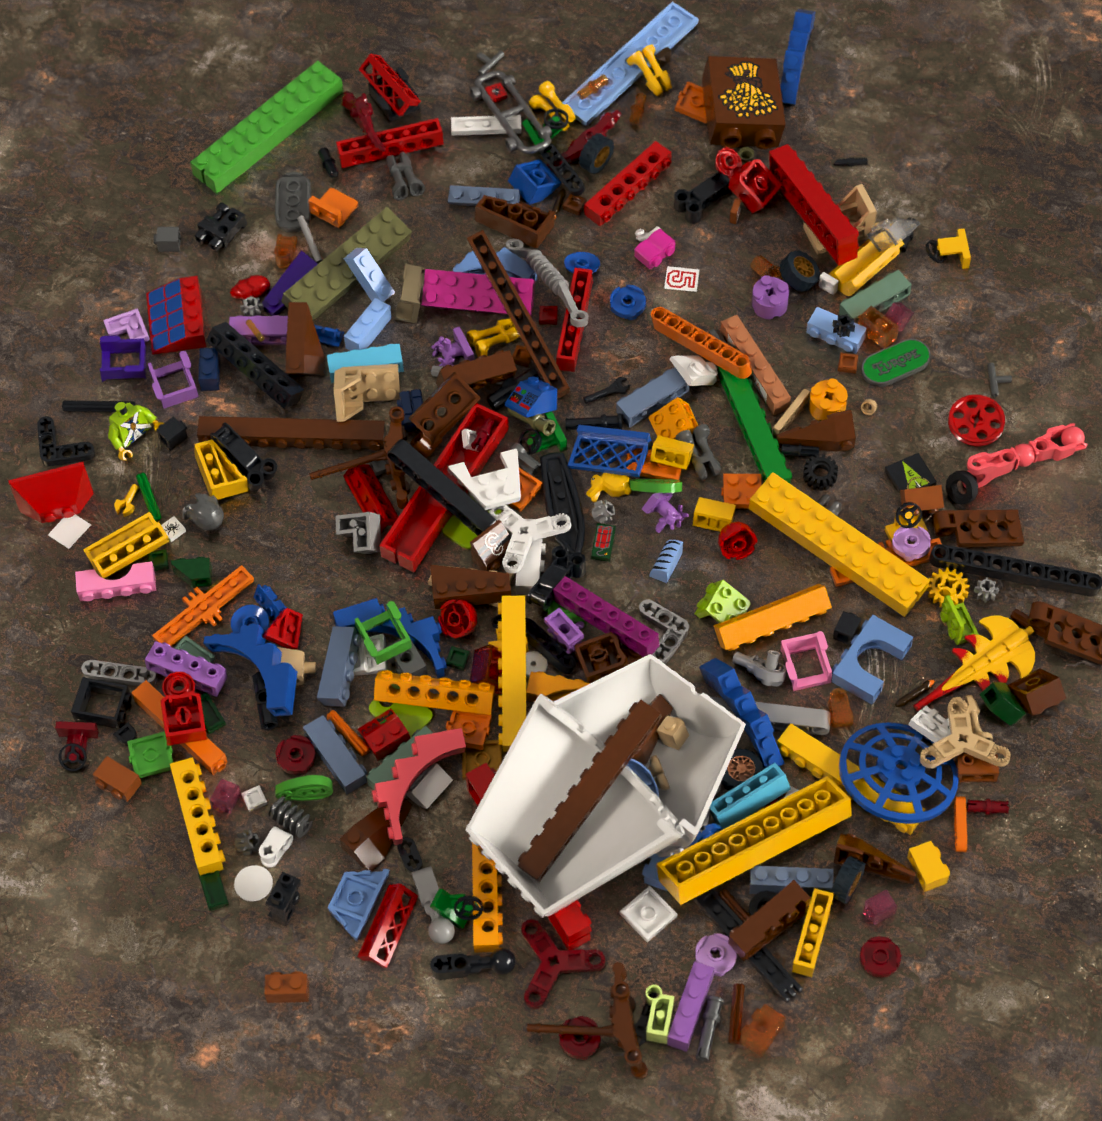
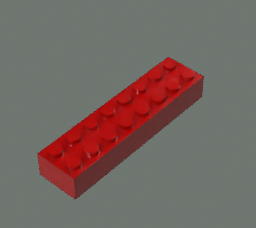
[769,144,859,266]

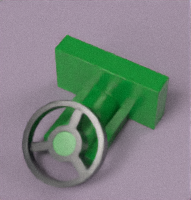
[522,108,568,153]
[518,411,567,455]
[430,889,483,929]

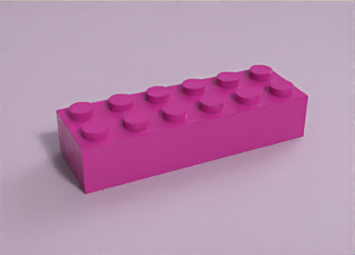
[422,269,536,317]

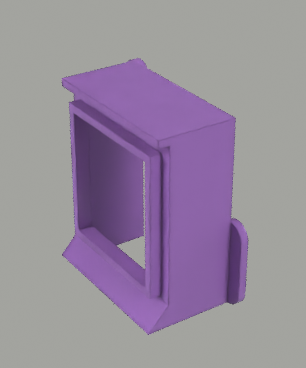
[148,351,198,409]

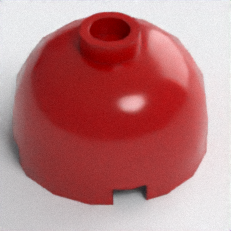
[718,521,758,560]
[438,599,478,638]

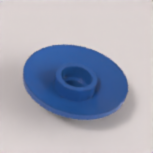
[564,252,600,273]
[231,605,269,633]

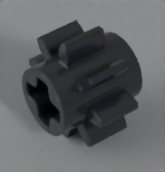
[832,314,855,338]

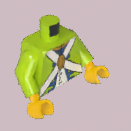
[108,402,164,461]

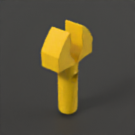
[114,484,139,517]

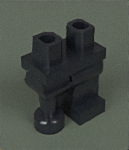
[195,202,247,252]
[265,872,301,927]

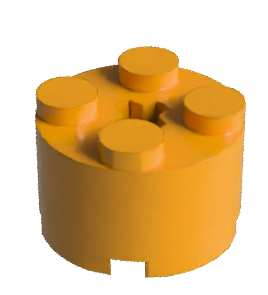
[809,378,848,421]

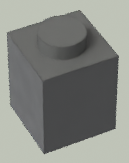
[153,227,181,252]

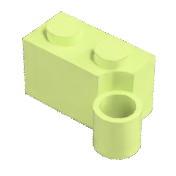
[645,985,675,1044]

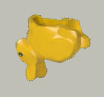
[586,466,631,502]

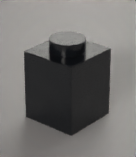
[156,416,188,451]
[833,611,861,646]

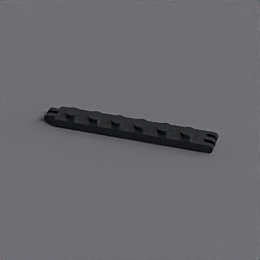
[693,889,803,1003]

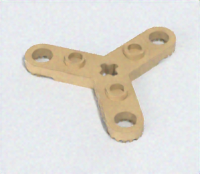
[920,698,1011,768]

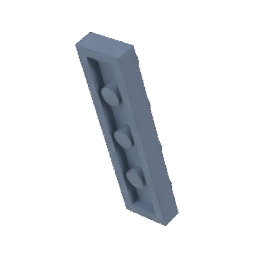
[448,185,520,206]

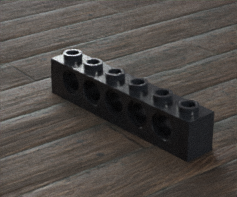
[206,322,304,409]

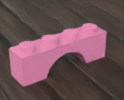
[75,562,156,601]

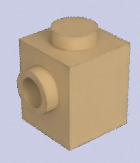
[657,715,689,750]

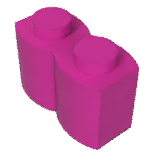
[634,229,675,269]

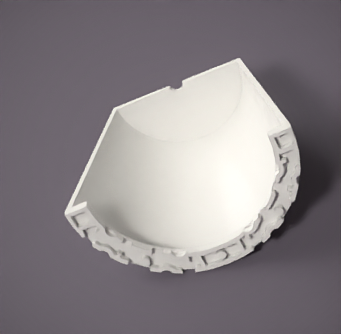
[554,654,746,857]
[466,694,685,917]

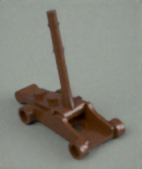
[309,406,410,509]
[527,962,648,1079]

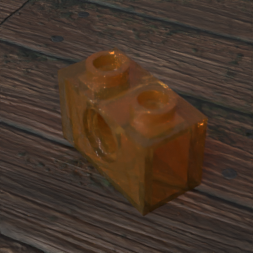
[858,306,899,349]
[740,1004,786,1057]

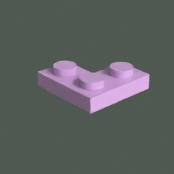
[103,309,150,342]

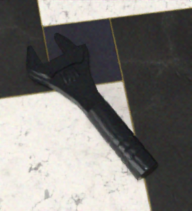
[583,377,630,404]
[635,992,657,1046]

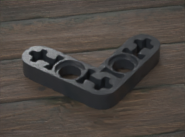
[37,416,95,466]

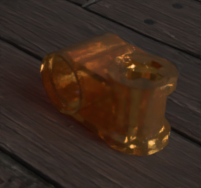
[274,234,297,269]
[828,688,854,728]

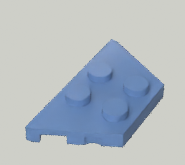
[328,869,390,941]

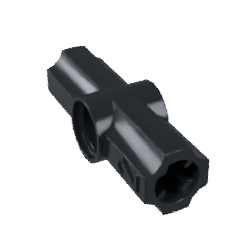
[486,368,540,411]
[252,672,278,731]

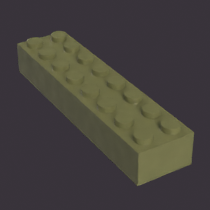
[281,207,412,321]

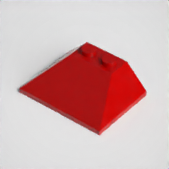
[8,462,94,523]

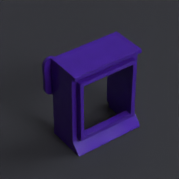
[100,335,146,382]

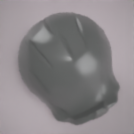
[182,493,224,530]

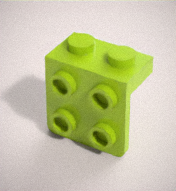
[694,580,751,623]
[940,595,979,645]

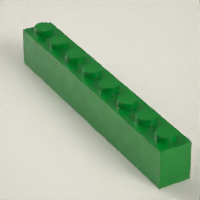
[717,366,792,483]

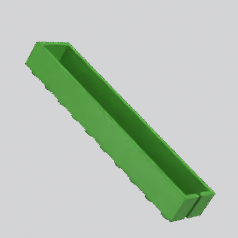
[190,61,343,194]

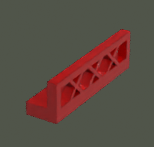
[358,54,421,116]
[343,464,398,532]
[357,883,418,968]

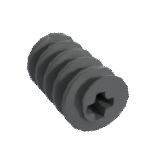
[268,796,313,838]

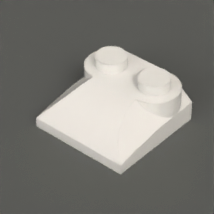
[670,355,718,386]

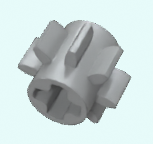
[240,296,264,316]
[592,500,615,524]
[974,577,999,603]

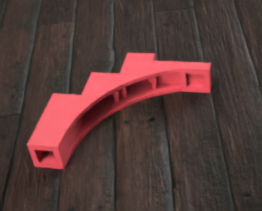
[371,728,466,845]

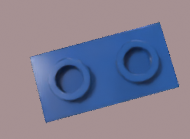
[314,324,344,347]
[254,584,287,621]

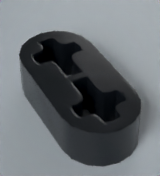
[397,837,423,875]

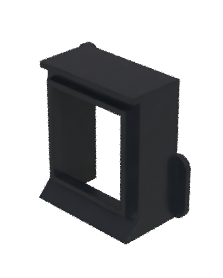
[368,67,420,123]

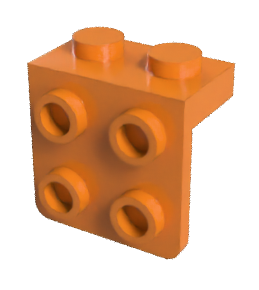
[308,188,358,228]

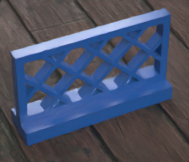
[567,425,653,477]

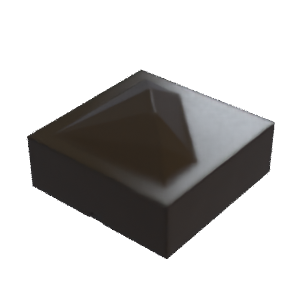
[655,47,671,68]

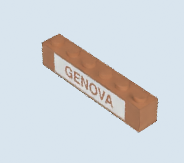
[720,315,791,416]

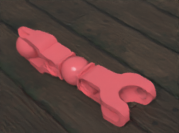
[961,423,1088,488]

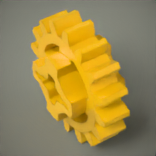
[926,567,970,607]

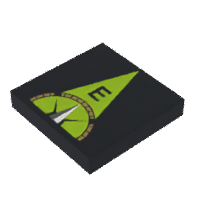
[885,453,937,494]

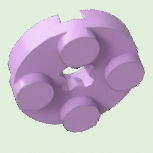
[892,526,931,562]
[695,933,737,976]

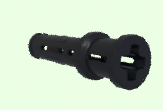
[565,413,622,430]

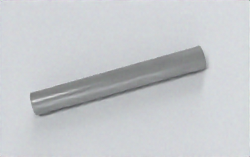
[297,215,323,264]

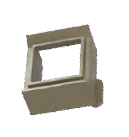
[394,263,425,324]

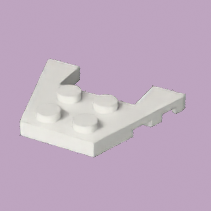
[447,449,521,510]

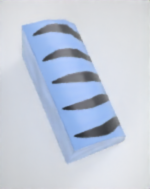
[649,540,683,583]

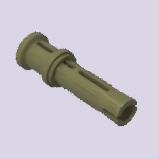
[508,408,556,436]

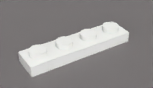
[451,115,521,136]

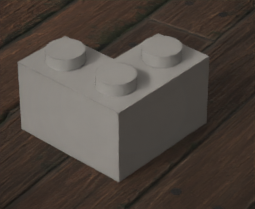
[336,512,381,554]

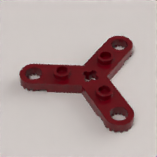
[521,919,605,1009]

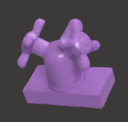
[431,326,475,366]
[642,493,689,533]
[544,608,585,654]

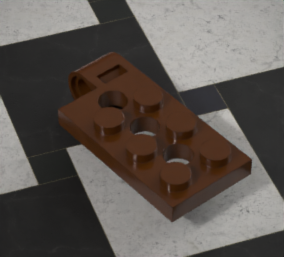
[409,372,481,458]
[932,509,1024,547]
[1028,601,1102,665]

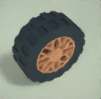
[721,748,764,791]

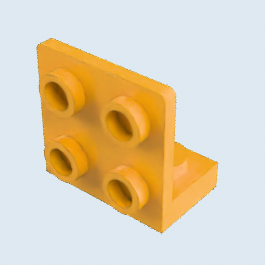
[649,397,699,439]

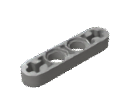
[81,660,157,686]

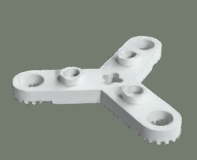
[489,505,571,573]

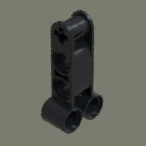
[674,171,731,224]
[210,422,277,492]
[527,546,586,610]

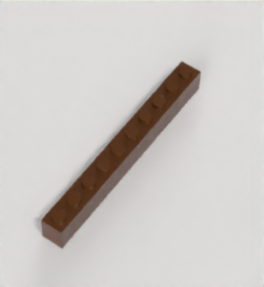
[467,230,571,399]
[197,416,386,451]
[517,699,662,883]

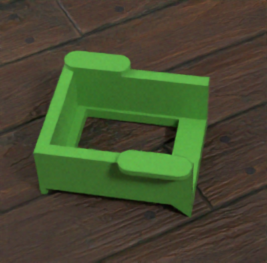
[355,601,412,665]

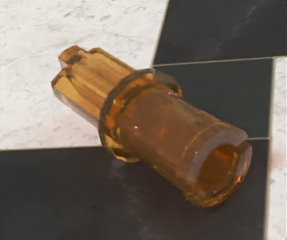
[577,74,609,100]
[629,93,647,124]

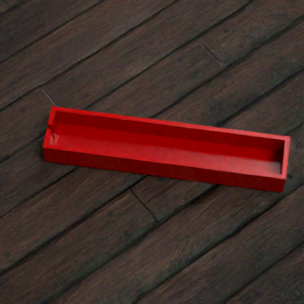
[379,403,509,572]
[465,763,592,950]

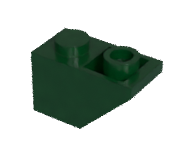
[171,557,212,588]
[979,682,1026,726]

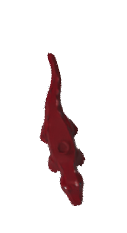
[342,91,386,152]
[546,110,621,170]

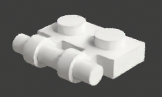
[908,706,951,743]

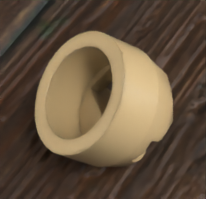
[861,399,877,415]

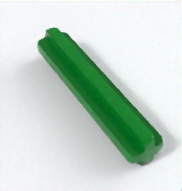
[136,473,162,521]

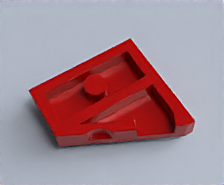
[262,608,303,650]

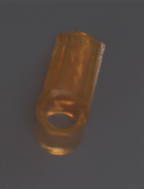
[750,255,783,281]

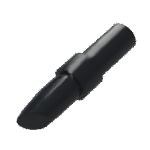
[833,158,867,167]

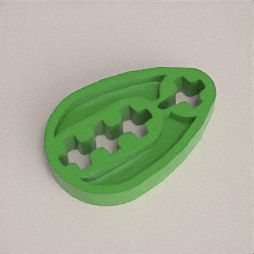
[630,479,682,493]
[275,775,333,801]

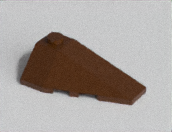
[286,302,325,376]
[777,409,856,452]
[632,694,673,766]
[340,798,413,872]
[833,834,916,884]

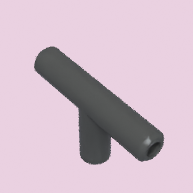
[477,51,504,76]
[987,363,1012,397]

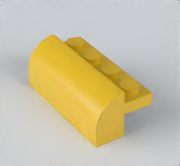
[829,230,904,296]
[83,512,169,579]

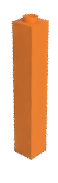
[131,680,228,775]

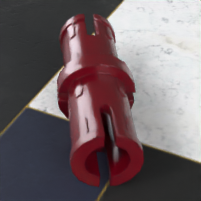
[471,418,495,451]
[967,798,1009,815]

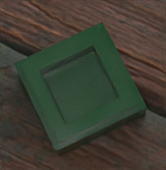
[148,549,169,571]
[446,646,470,671]

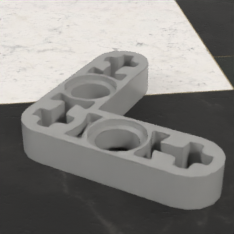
[639,600,689,665]

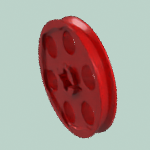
[948,395,1005,446]

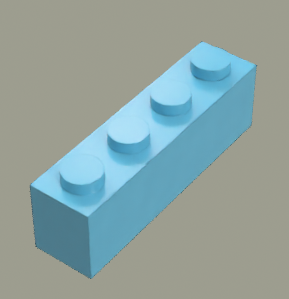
[327,344,404,383]
[709,763,791,829]

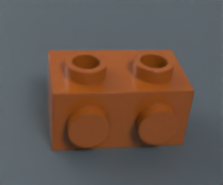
[900,485,944,515]
[955,752,999,782]
[92,756,142,802]
[264,971,309,1003]

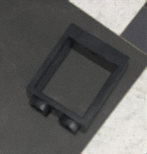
[71,677,132,729]

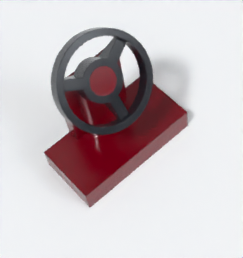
[55,721,99,771]

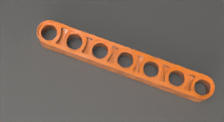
[651,307,752,379]

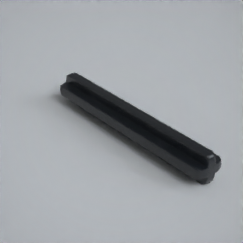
[62,400,135,412]

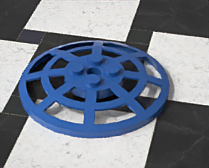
[839,722,959,824]

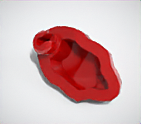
[230,275,270,300]

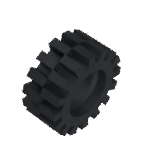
[803,454,838,491]

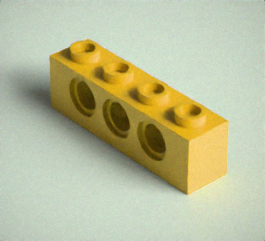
[792,888,834,977]

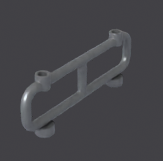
[470,71,552,154]

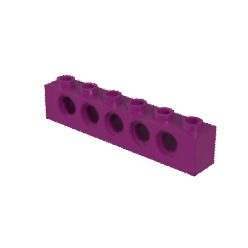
[553,576,659,657]

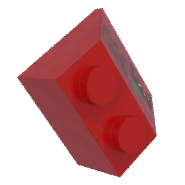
[357,708,411,761]

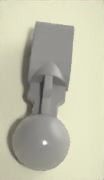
[411,866,455,944]

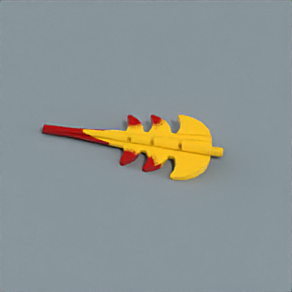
[913,616,1035,711]

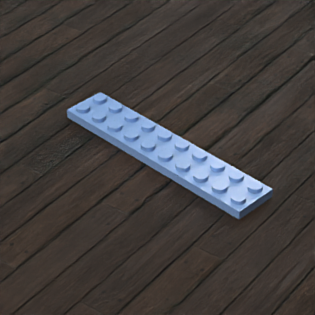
[562,2,699,126]

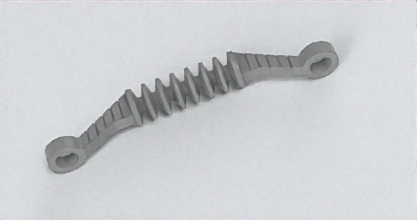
[506,239,589,327]

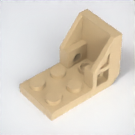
[803,184,877,255]
[334,364,400,422]

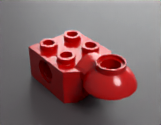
[715,148,782,213]
[160,672,207,746]

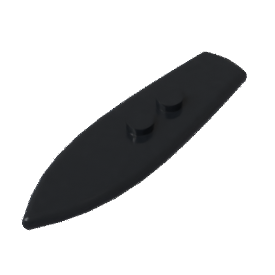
[540,452,585,554]

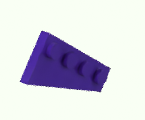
[262,250,318,316]

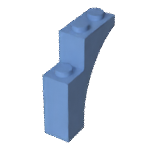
[452,247,538,281]

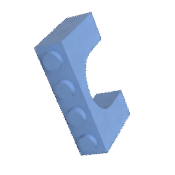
[831,615,913,705]

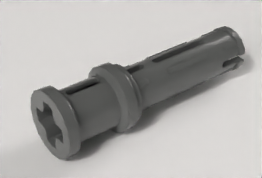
[695,996,725,1061]

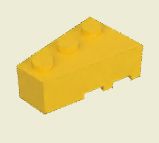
[194,439,248,500]

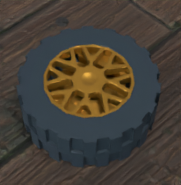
[579,133,614,174]
[779,250,820,292]
[831,856,866,904]

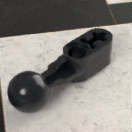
[430,948,516,980]

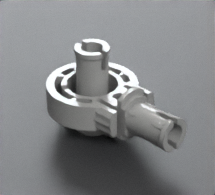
[732,650,787,687]

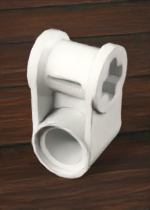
[259,826,293,868]

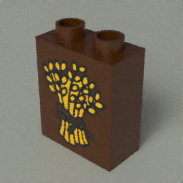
[702,56,786,150]

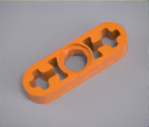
[954,796,967,852]

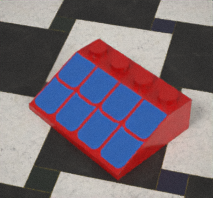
[146,276,207,355]

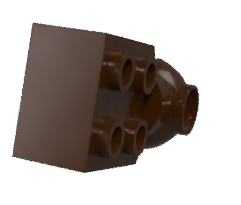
[574,632,643,683]

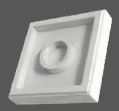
[619,886,677,942]

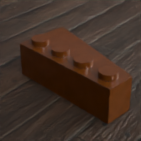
[475,195,555,249]
[436,350,517,397]
[430,565,511,609]
[728,880,810,961]

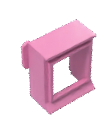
[780,631,832,691]

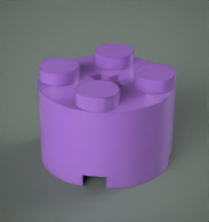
[752,275,789,319]

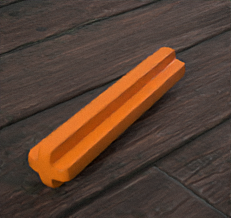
[326,710,370,756]

